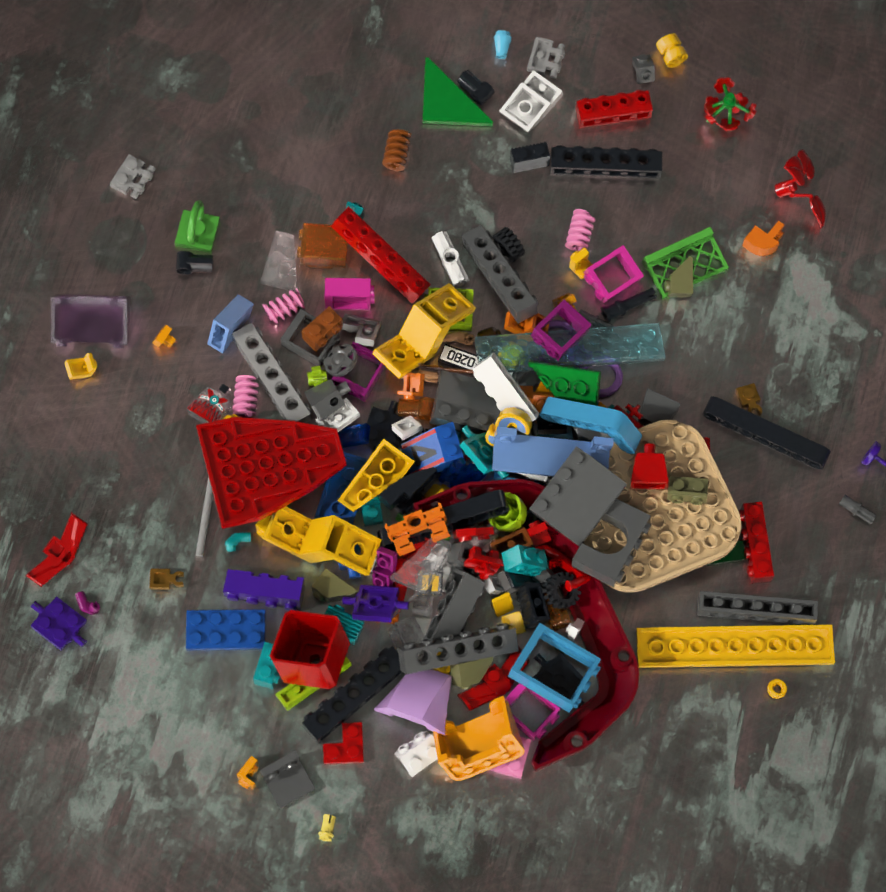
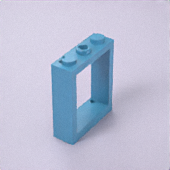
[508,623,601,713]

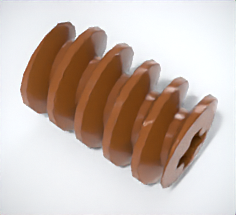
[382,129,411,171]

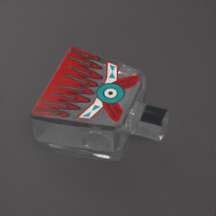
[187,384,231,424]

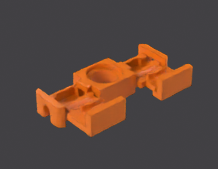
[385,503,450,557]

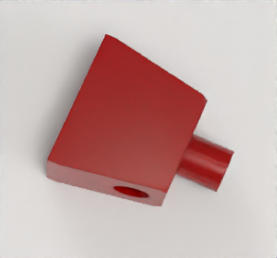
[630,443,669,490]

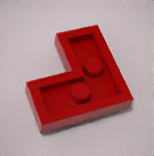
[453,527,494,542]
[323,722,364,765]

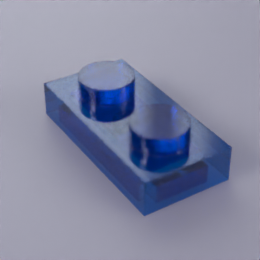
[338,423,370,448]

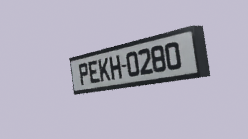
[438,344,516,377]

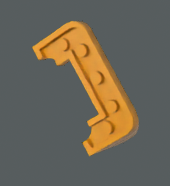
[433,696,524,781]

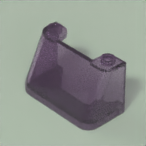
[51,294,131,348]

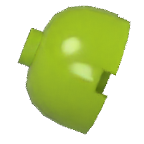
[488,492,527,532]

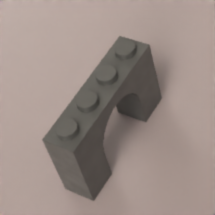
[572,499,652,587]

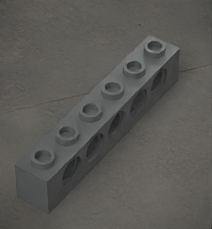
[462,225,539,323]
[697,591,818,625]
[398,623,519,674]

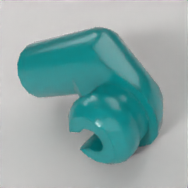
[225,532,251,552]

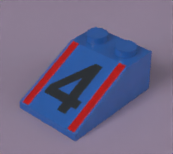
[400,422,466,474]

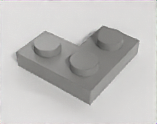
[342,313,382,347]

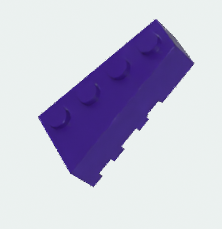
[223,569,305,611]

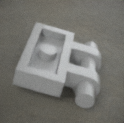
[527,37,565,79]
[109,154,156,199]

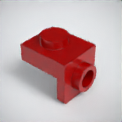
[526,520,551,547]

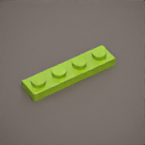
[275,657,352,711]

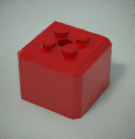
[270,610,350,689]

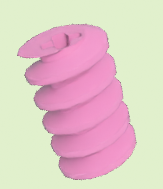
[565,209,595,251]
[262,288,305,324]
[232,375,259,417]

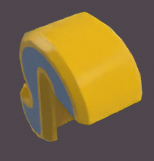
[485,407,532,446]

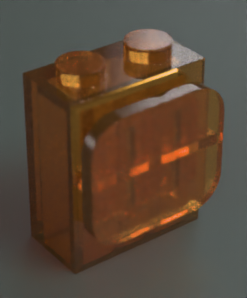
[297,223,348,270]

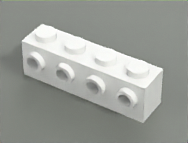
[473,353,539,428]

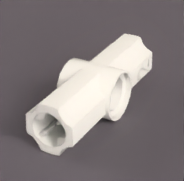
[432,231,469,287]

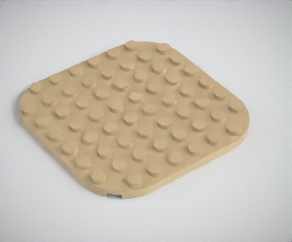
[583,420,741,592]

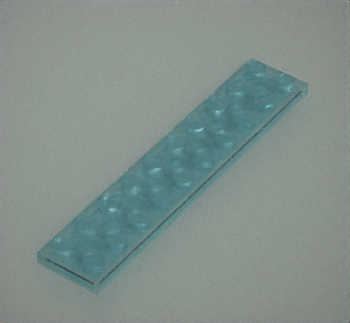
[474,323,666,373]

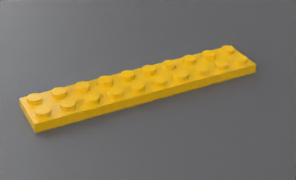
[636,625,835,668]

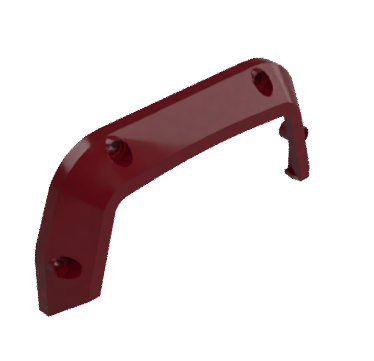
[413,479,639,772]

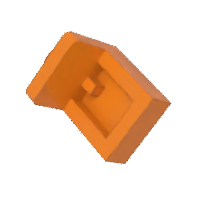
[397,373,425,400]

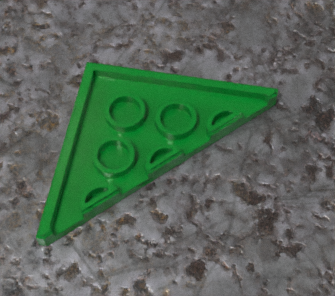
[422,57,493,127]
[528,361,601,406]

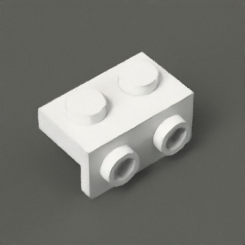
[394,731,438,777]

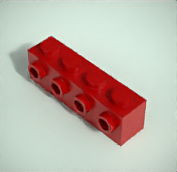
[576,90,653,128]
[738,501,774,584]

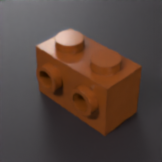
[301,306,343,351]
[489,527,533,560]

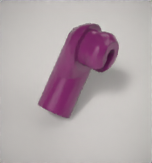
[75,591,100,615]

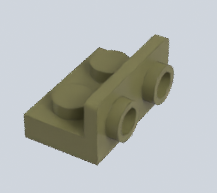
[667,476,708,505]

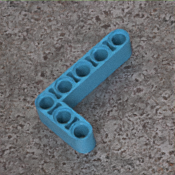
[539,397,642,454]

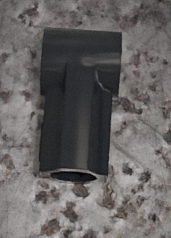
[457,70,495,105]
[176,251,213,275]

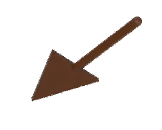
[420,365,474,374]

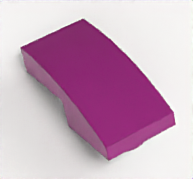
[372,547,397,587]

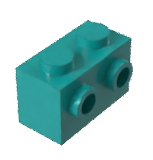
[501,545,548,576]
[253,642,280,689]

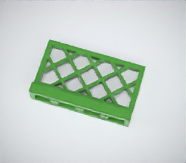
[641,227,729,299]

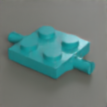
[459,426,509,480]

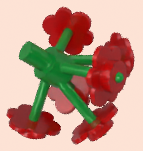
[704,77,757,131]

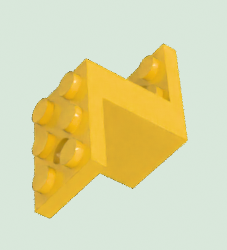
[372,283,476,379]
[263,506,382,576]

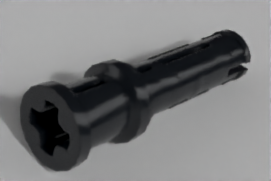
[600,287,657,322]

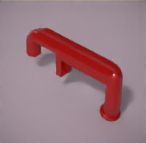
[534,545,592,592]

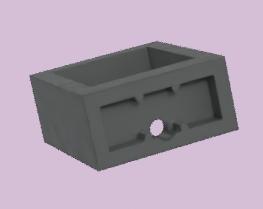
[281,309,341,367]

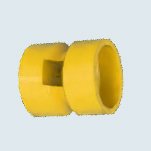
[656,33,688,68]

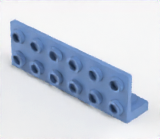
[492,427,614,477]

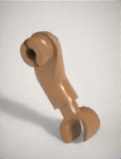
[440,330,475,346]

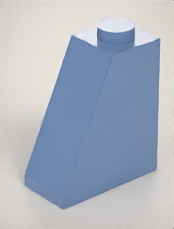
[207,294,254,354]

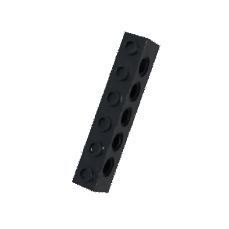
[550,145,662,179]
[302,646,402,744]

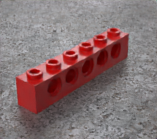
[331,207,431,304]

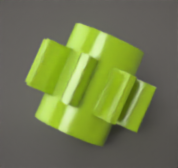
[307,366,327,387]

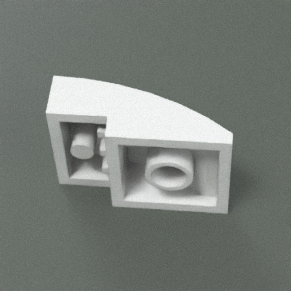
[499,70,563,133]

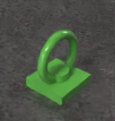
[175,200,220,253]

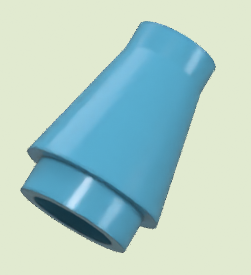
[494,30,512,59]

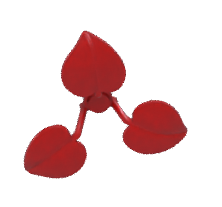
[775,149,826,228]

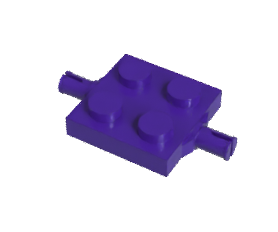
[342,585,409,623]
[31,596,87,651]

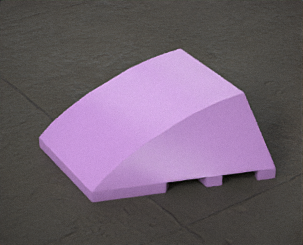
[374,669,452,735]

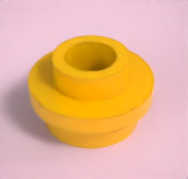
[767,679,787,699]

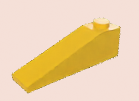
[338,439,415,512]

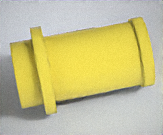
[318,814,336,842]

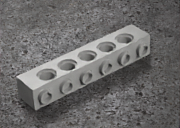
[232,322,312,423]

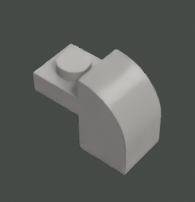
[484,570,522,598]

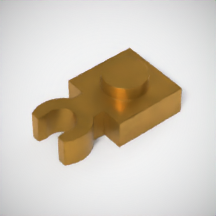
[736,383,762,416]
[150,569,184,590]

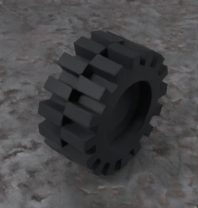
[492,227,525,263]
[543,572,581,609]

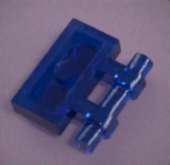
[439,458,487,488]

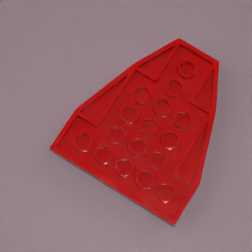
[196,417,346,529]

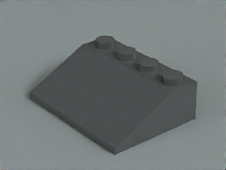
[429,370,501,434]
[529,446,627,547]

